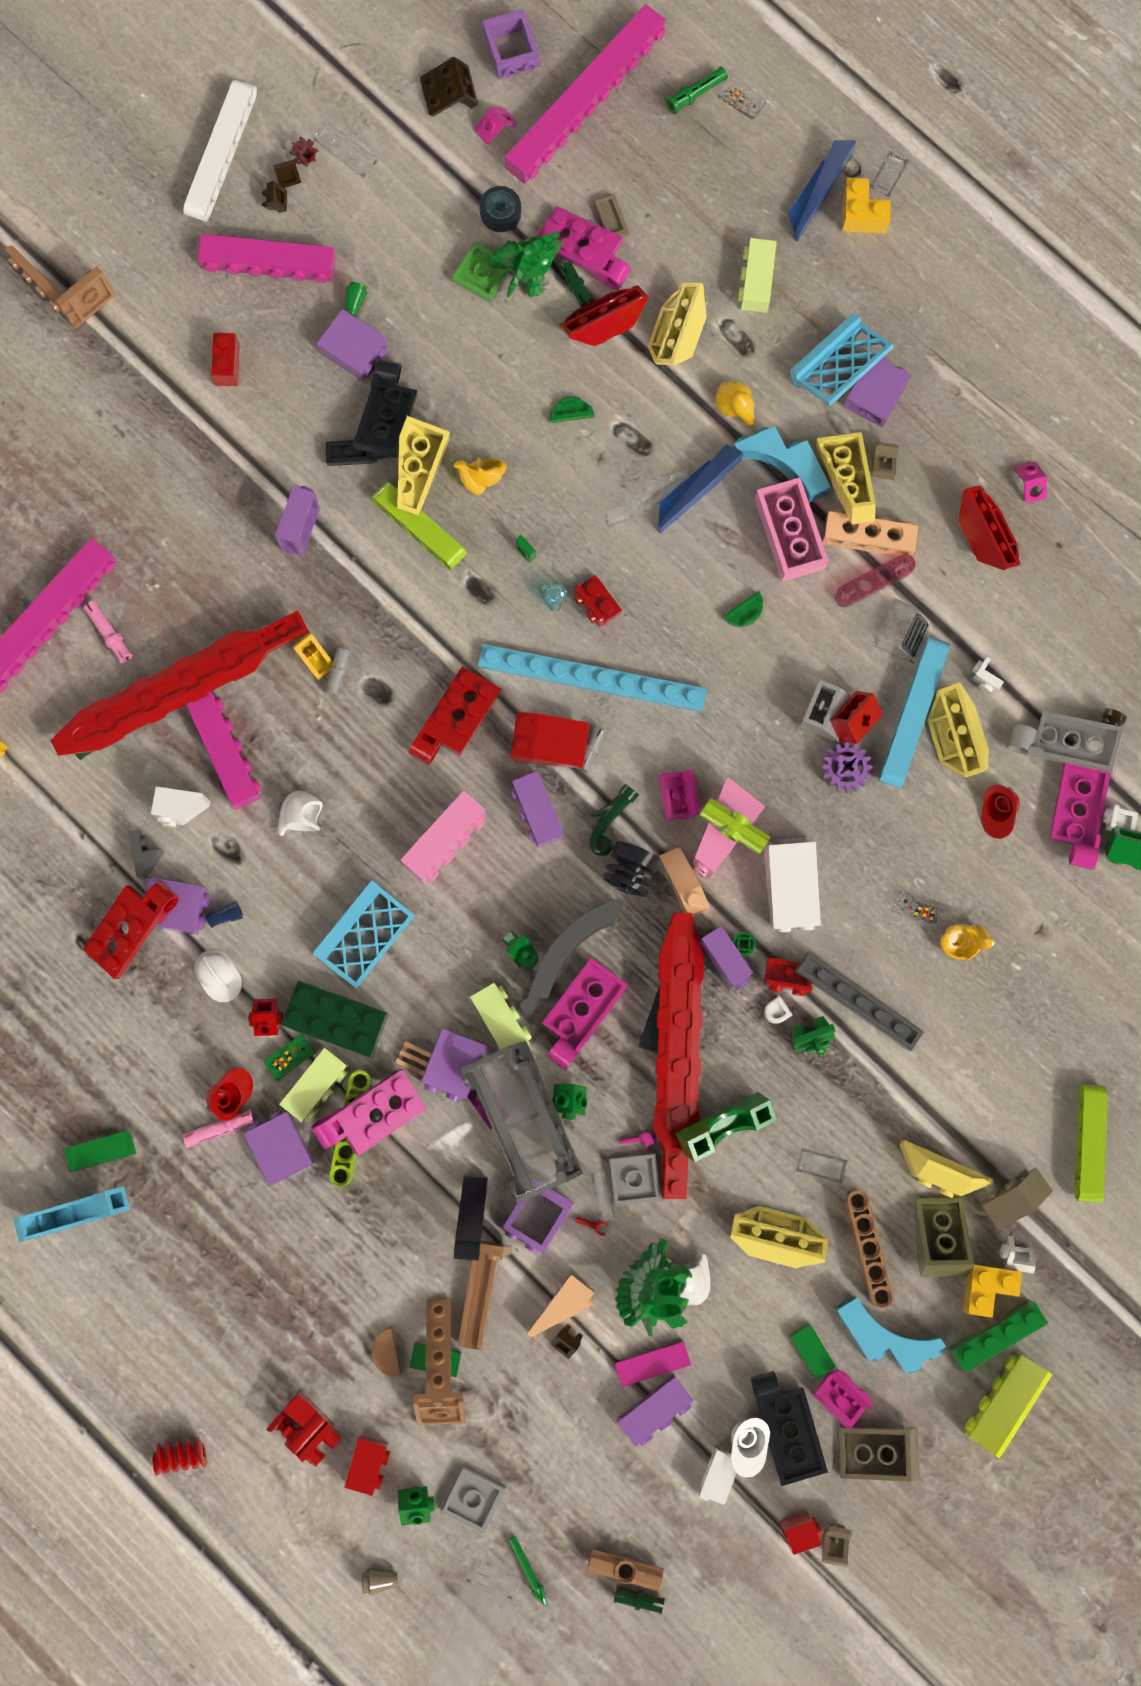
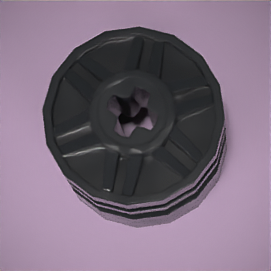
[601,841,661,897]

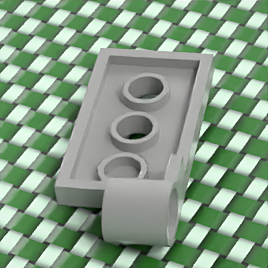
[1008,711,1124,773]

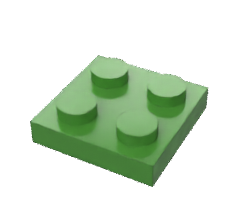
[452,242,510,302]

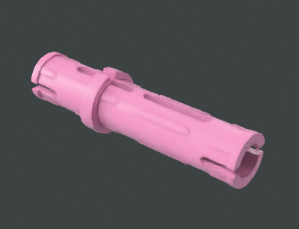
[83,600,133,663]
[183,1109,256,1148]

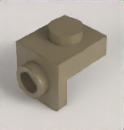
[872,442,899,480]
[821,1524,852,1567]

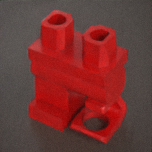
[266,1390,341,1467]

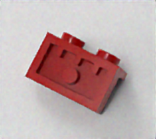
[573,575,622,628]

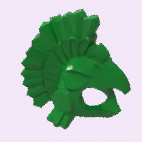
[489,231,563,298]
[615,1239,692,1336]

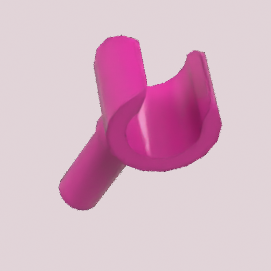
[620,1132,655,1148]

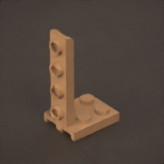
[5,246,116,329]
[458,1240,512,1351]
[413,1299,466,1425]

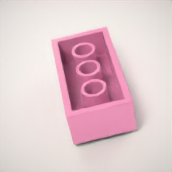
[754,478,828,582]
[400,791,486,885]

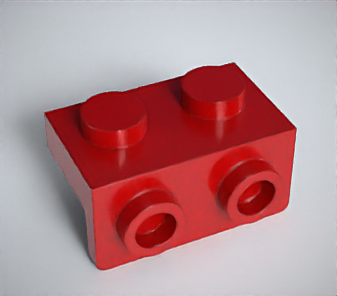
[763,957,813,996]

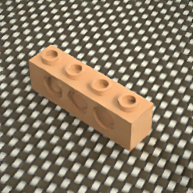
[822,510,918,558]

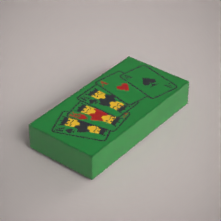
[263,1034,316,1081]

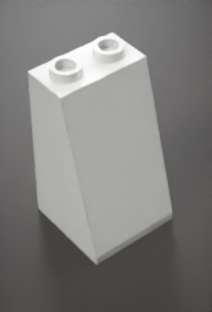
[763,837,821,932]

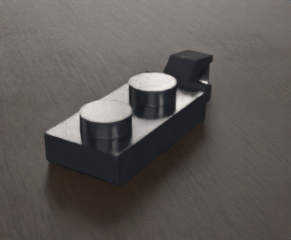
[326,440,389,466]

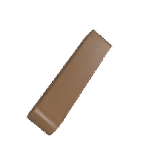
[844,1190,893,1308]

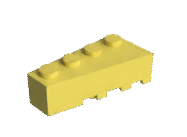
[816,432,876,524]

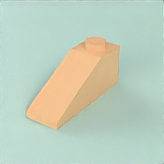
[659,847,710,917]
[527,1273,595,1337]

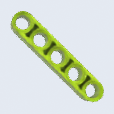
[371,481,467,570]
[330,1070,373,1187]
[1074,1084,1108,1203]

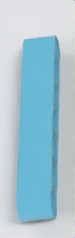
[878,636,950,789]

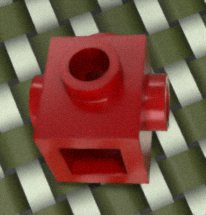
[248,998,284,1036]

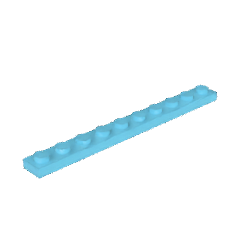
[478,644,707,712]

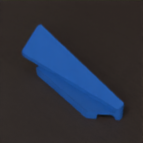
[789,140,856,242]
[658,444,743,534]

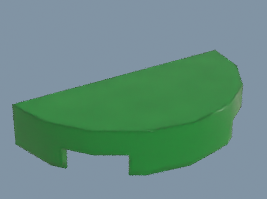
[550,396,595,423]
[722,591,763,627]

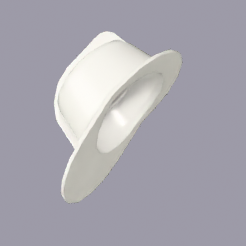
[194,950,242,1002]
[730,1418,770,1478]

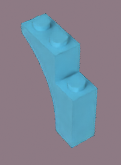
[734,426,831,503]
[13,1186,130,1242]
[834,1296,946,1374]

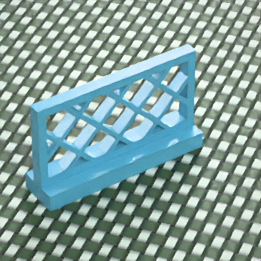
[790,313,893,407]
[312,880,415,989]

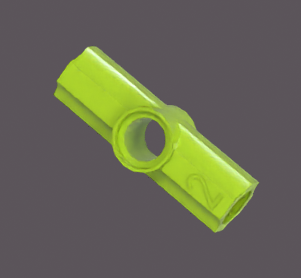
[700,798,771,855]

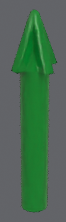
[507,1536,547,1607]

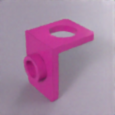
[475,107,517,144]
[1015,462,1047,503]

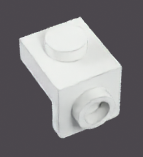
[971,656,1004,694]
[1103,804,1138,831]
[1000,1236,1036,1273]

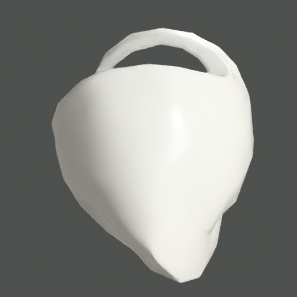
[278,790,323,836]
[680,1254,710,1305]

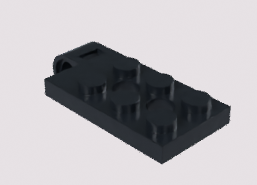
[353,359,417,458]
[750,1371,828,1486]

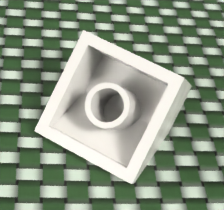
[151,787,211,828]

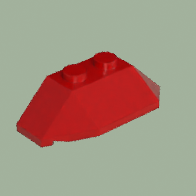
[559,285,648,347]
[958,485,1021,570]

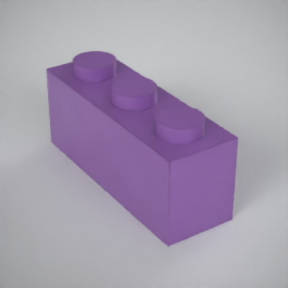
[510,771,564,848]
[617,1375,693,1447]

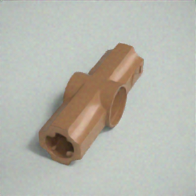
[587,1548,664,1591]

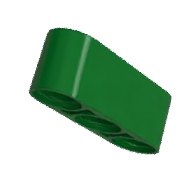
[63,1130,136,1173]

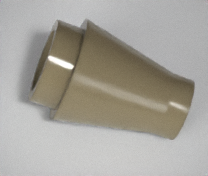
[362,1569,398,1596]

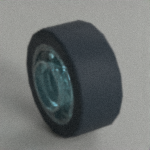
[480,186,521,232]

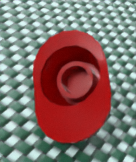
[981,785,1020,839]
[206,1068,253,1121]

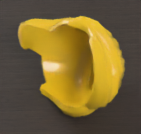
[715,379,755,426]
[453,457,507,495]
[940,923,995,961]

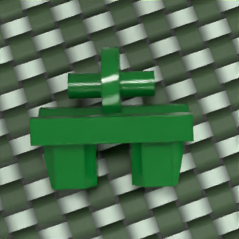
[502,931,539,969]
[792,1016,836,1058]

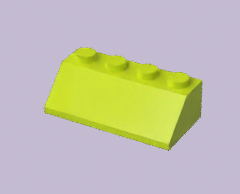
[964,1352,1053,1459]

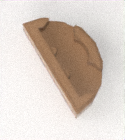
[372,1327,401,1376]

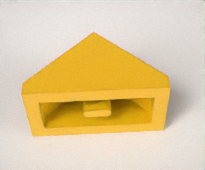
[292,632,333,680]

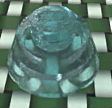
[539,582,568,612]

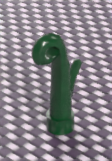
[589,784,639,856]

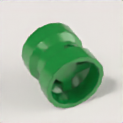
[732,932,756,958]

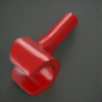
[575,1216,609,1236]

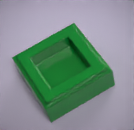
[515,535,536,562]

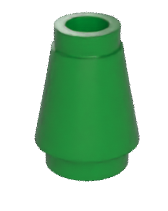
[344,282,368,317]

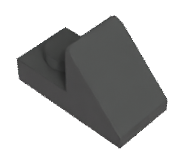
[128,830,164,880]

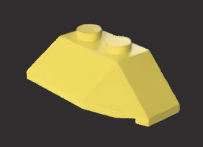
[648,282,706,365]
[927,682,989,778]
[899,1140,994,1198]
[730,1206,828,1268]

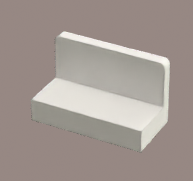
[697,1447,737,1505]

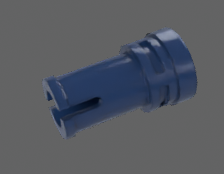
[206,901,243,928]

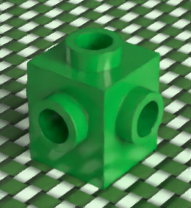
[552,1084,587,1120]
[398,1486,435,1526]

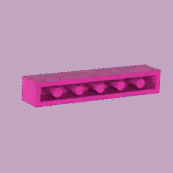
[198,234,336,283]
[186,691,262,810]

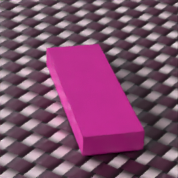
[615,1341,691,1387]

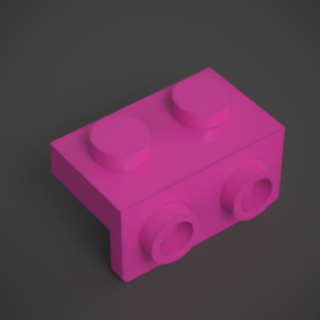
[658,769,700,820]
[812,1369,873,1429]

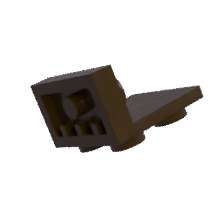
[420,56,479,117]

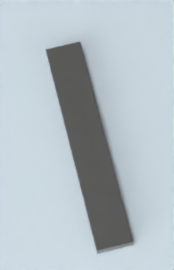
[794,952,924,1051]

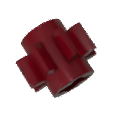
[289,136,318,167]

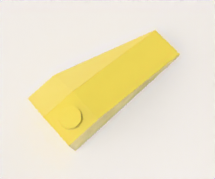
[397,416,450,516]

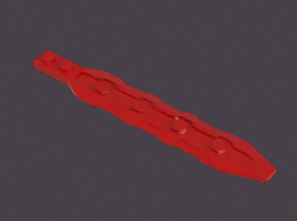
[50,610,309,756]
[653,912,704,1199]

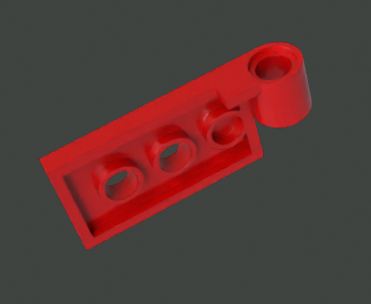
[409,666,501,765]
[83,881,179,979]

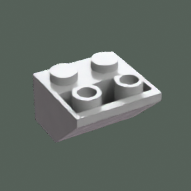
[799,680,851,744]

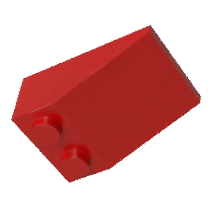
[510,712,590,769]

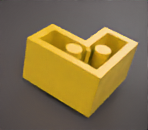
[842,178,891,234]
[962,1264,1022,1318]

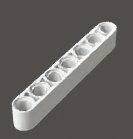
[184,80,257,222]

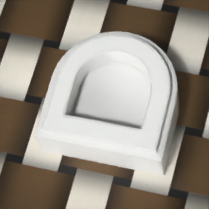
[764,995,792,1024]

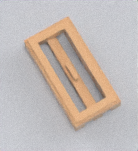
[395,1042,431,1076]

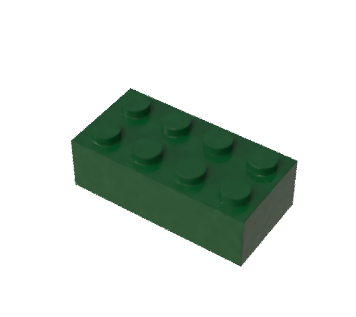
[281,981,389,1059]

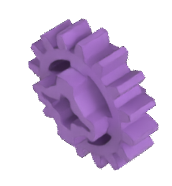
[821,743,873,794]

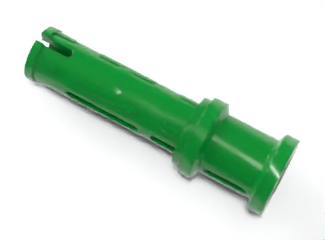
[665,66,728,115]

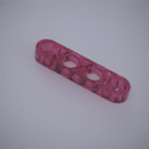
[835,554,916,607]

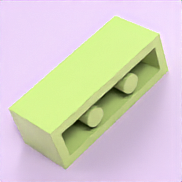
[738,238,777,313]
[470,983,532,1050]
[279,1048,349,1123]

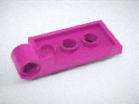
[537,206,631,290]
[1049,763,1111,870]
[542,958,629,1071]
[311,1069,426,1156]

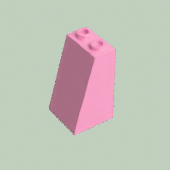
[692,778,765,878]

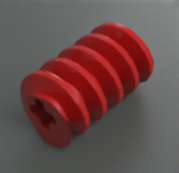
[152,1436,207,1476]

